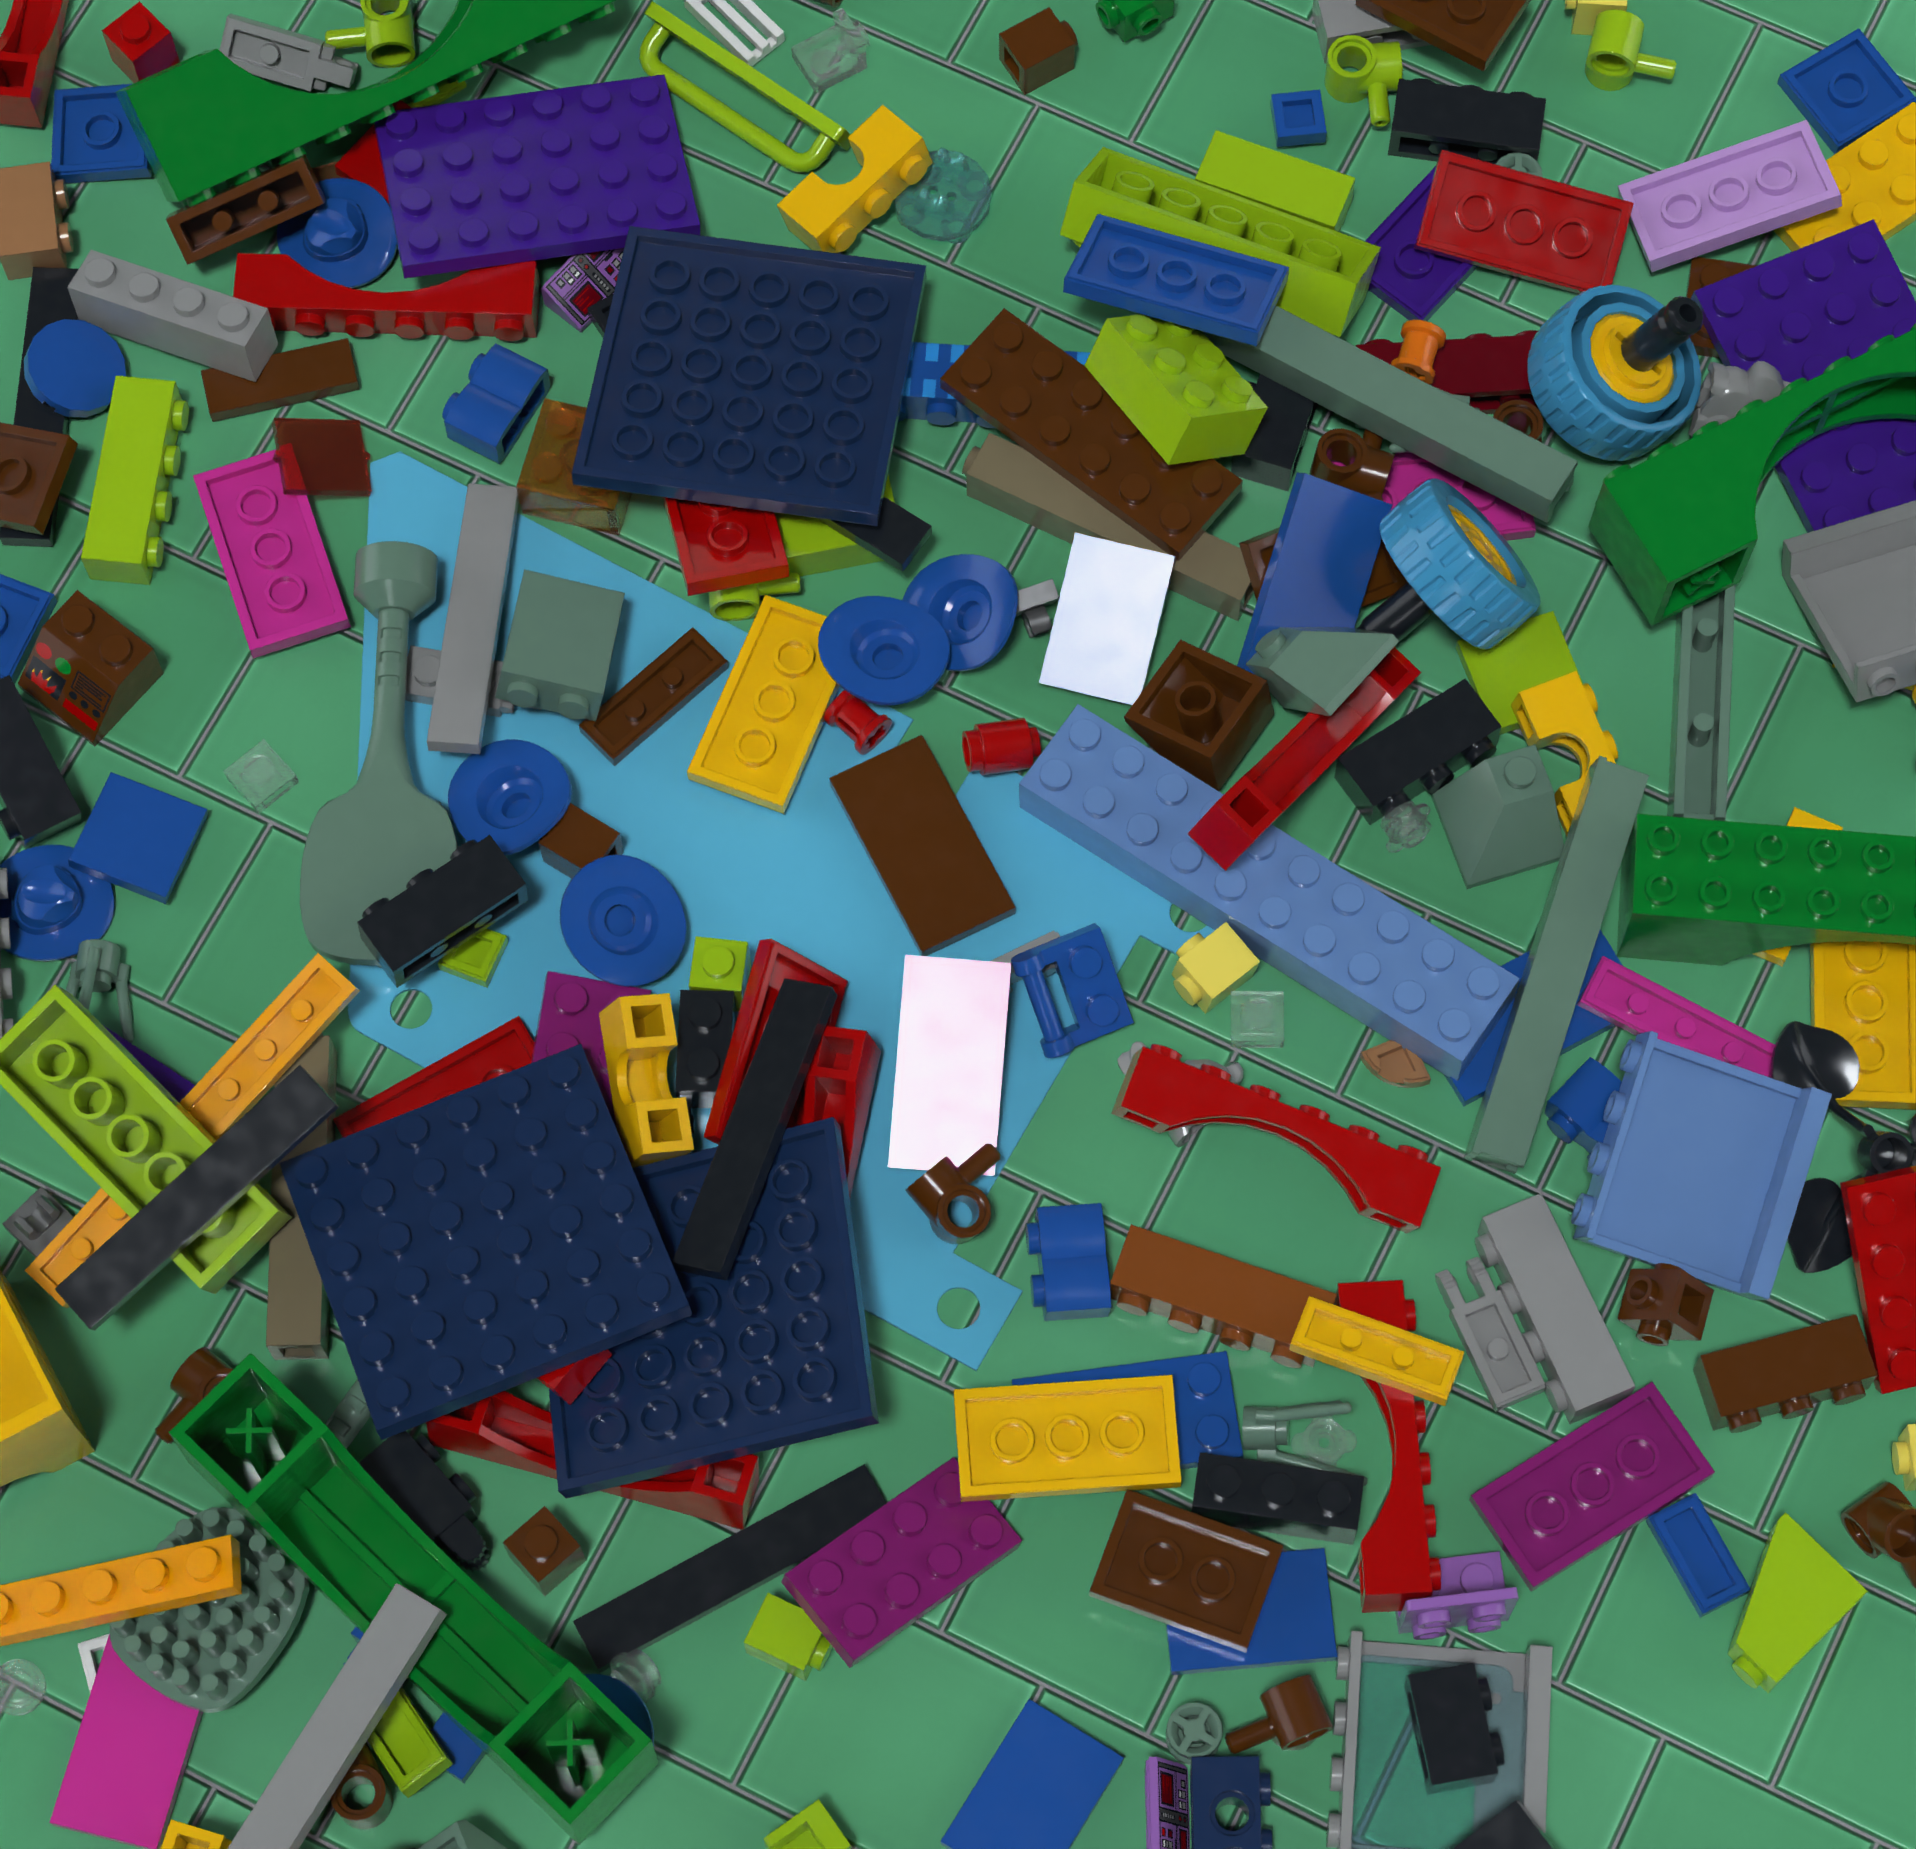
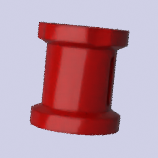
[823,690,892,755]

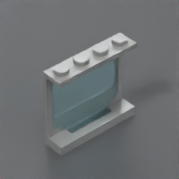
[1326,1631,1553,1849]

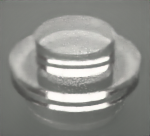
[610,1649,661,1703]
[0,1659,46,1716]

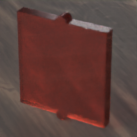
[272,418,372,496]

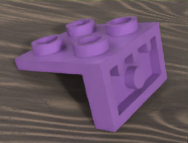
[1395,1551,1519,1640]

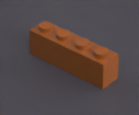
[1110,1224,1337,1368]

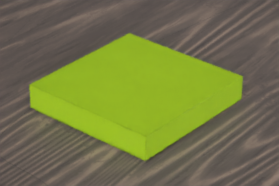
[1456,611,1583,735]

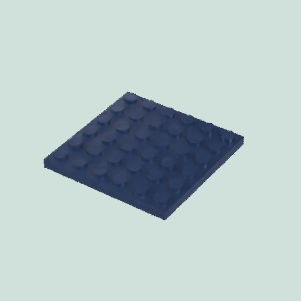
[572,226,926,526]
[279,1044,692,1440]
[549,1117,879,1499]

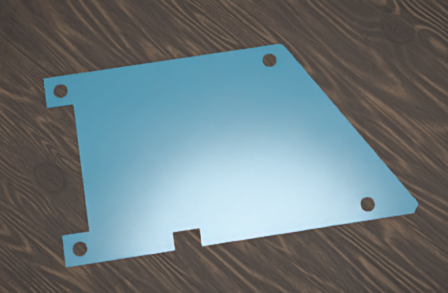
[348,451,1215,1371]

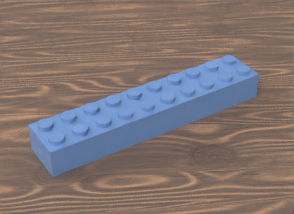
[1019,704,1520,1081]

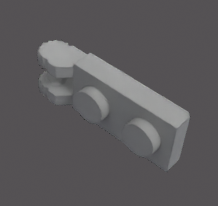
[1435,1256,1546,1412]

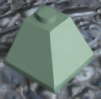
[1246,627,1399,716]
[1432,744,1564,889]

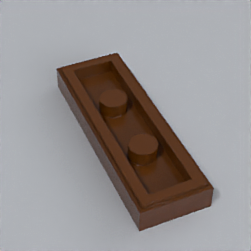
[201,338,360,422]
[579,627,728,766]

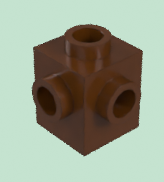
[1618,1263,1714,1346]

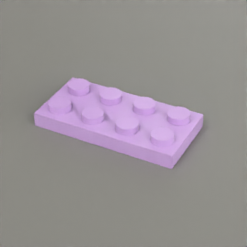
[1618,120,1842,272]

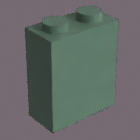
[495,569,625,721]

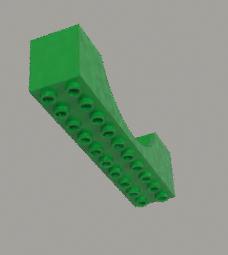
[115,0,616,207]
[1588,323,1916,626]
[1617,814,1916,966]
[169,1353,659,1845]

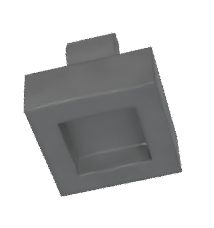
[1016,579,1059,638]
[2,1186,73,1258]

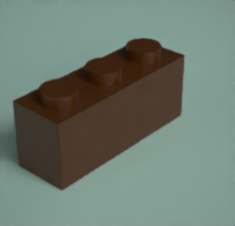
[166,154,326,265]
[1693,1314,1878,1433]

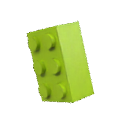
[1084,314,1268,465]

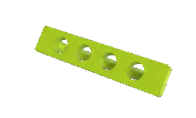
[639,1,851,173]

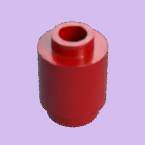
[962,718,1041,776]

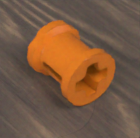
[1391,320,1446,384]

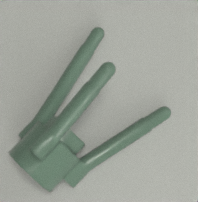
[66,939,134,1043]
[1242,1400,1368,1486]

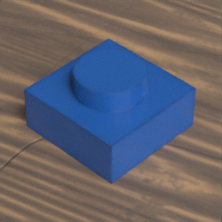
[1270,89,1327,147]

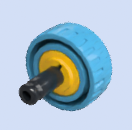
[1527,285,1703,461]
[1357,478,1541,649]

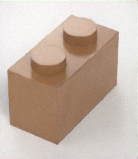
[0,161,74,280]

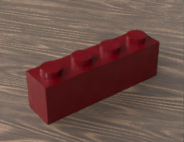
[1356,330,1539,414]

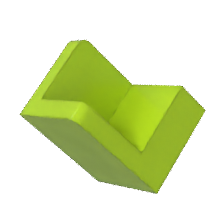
[763,1799,851,1849]

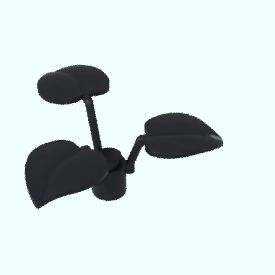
[1771,1021,1916,1273]

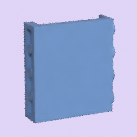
[1571,1031,1832,1300]

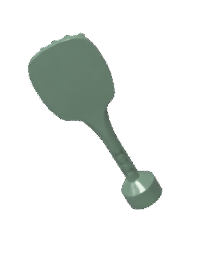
[300,541,458,968]
[109,1379,371,1713]

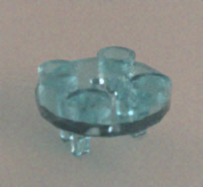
[894,148,992,244]

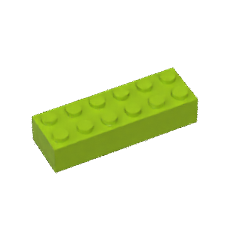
[1060,147,1381,337]
[0,985,292,1294]

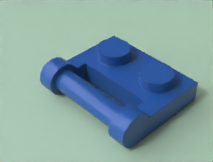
[1011,923,1134,1058]

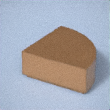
[1360,1040,1431,1088]

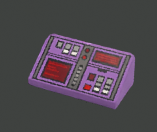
[541,248,624,333]
[1144,1757,1190,1849]

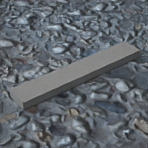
[427,483,520,754]
[227,1583,447,1849]

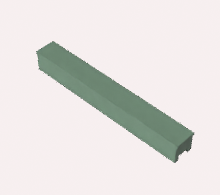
[1202,306,1578,523]
[1667,585,1735,821]
[1463,756,1649,1174]

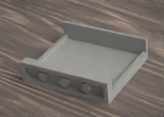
[1782,500,1916,703]

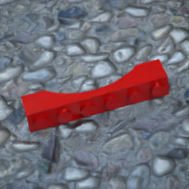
[0,0,69,128]
[233,253,541,341]
[1187,647,1421,871]
[803,1026,881,1198]
[1111,1044,1441,1233]
[1335,1280,1441,1613]
[426,1391,759,1530]

